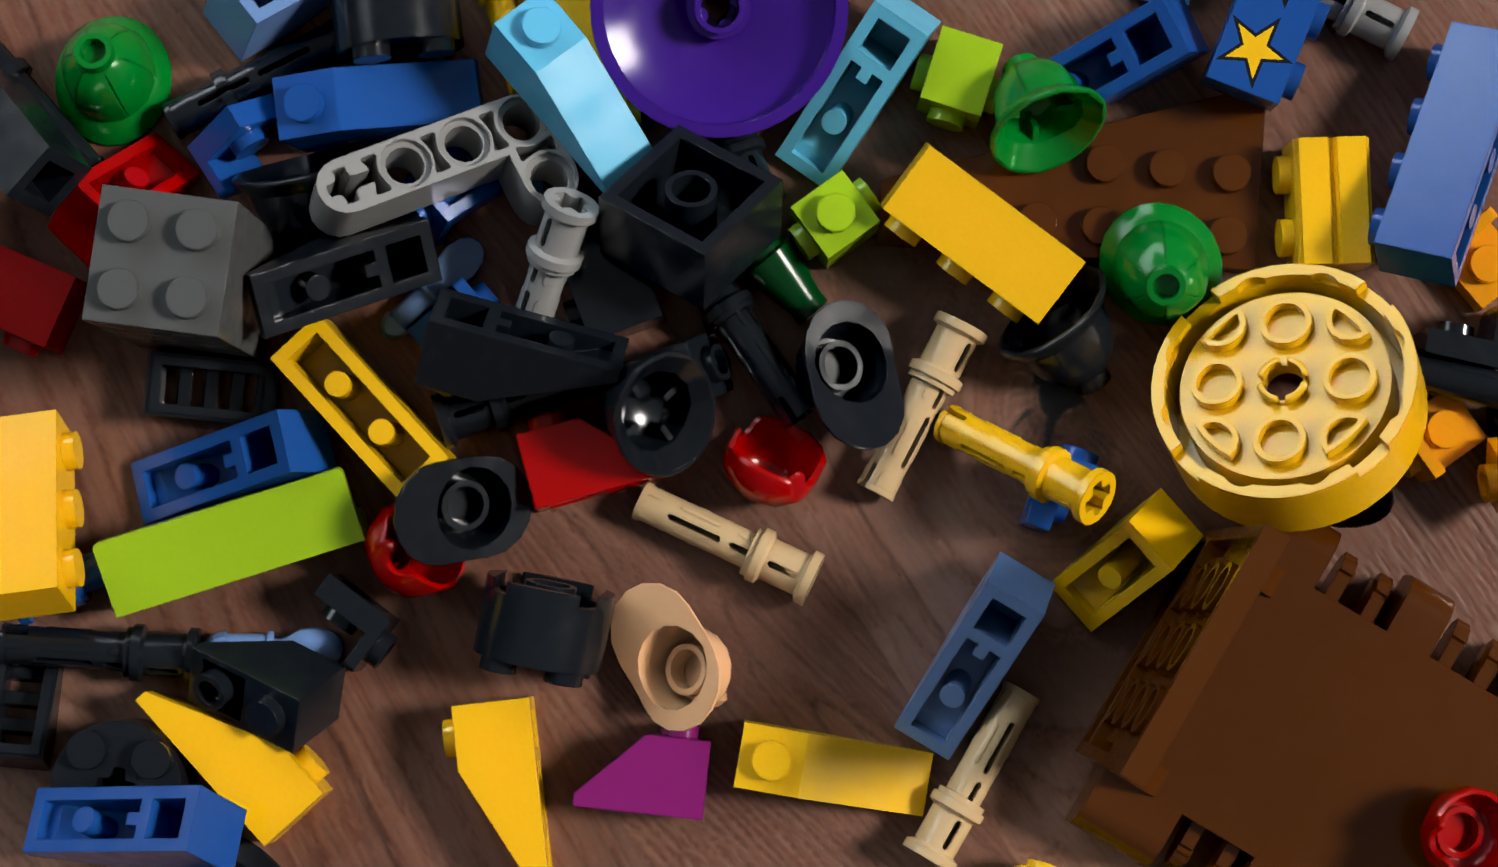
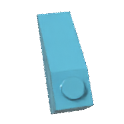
[485,0,652,193]
[775,0,941,186]

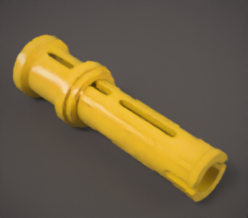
[934,405,1116,525]

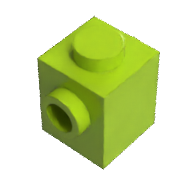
[909,25,1003,132]
[787,170,881,269]

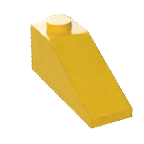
[135,690,333,846]
[442,696,553,867]
[733,720,934,817]

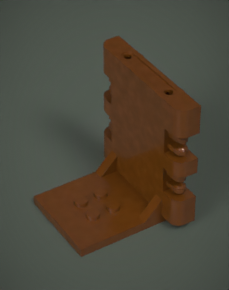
[1065,523,1498,867]

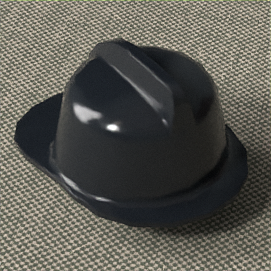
[795,299,904,451]
[393,455,533,566]

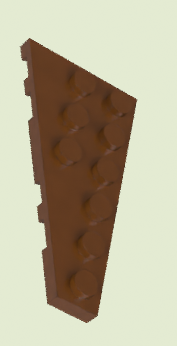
[876,94,1265,273]

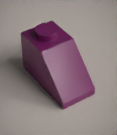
[573,726,712,820]

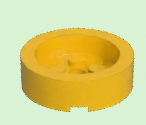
[1151,263,1428,532]

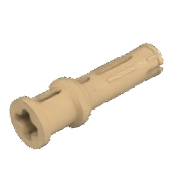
[856,310,988,502]
[632,482,826,606]
[902,680,1040,867]

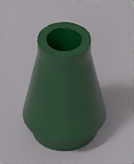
[742,234,827,324]

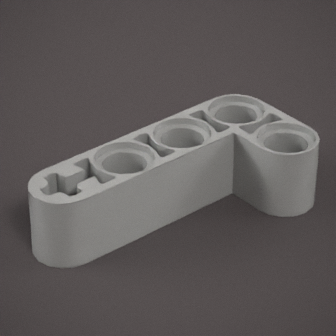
[309,94,579,237]

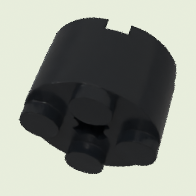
[330,0,464,66]
[473,570,616,688]
[50,718,198,788]

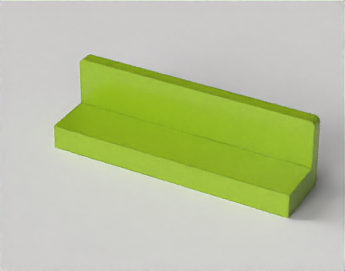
[93,467,370,618]

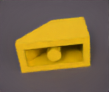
[1051,488,1204,632]

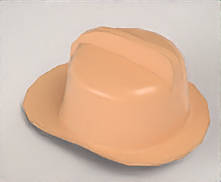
[610,583,732,731]

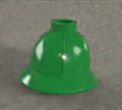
[55,16,172,146]
[990,53,1107,174]
[1099,202,1223,326]

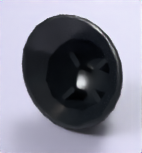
[231,146,363,251]
[998,266,1113,395]
[600,351,716,477]

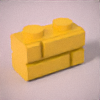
[1272,136,1375,272]

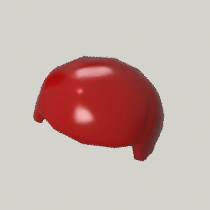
[722,416,827,507]
[365,503,465,598]
[1420,786,1498,867]

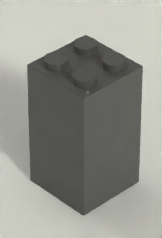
[82,184,283,363]

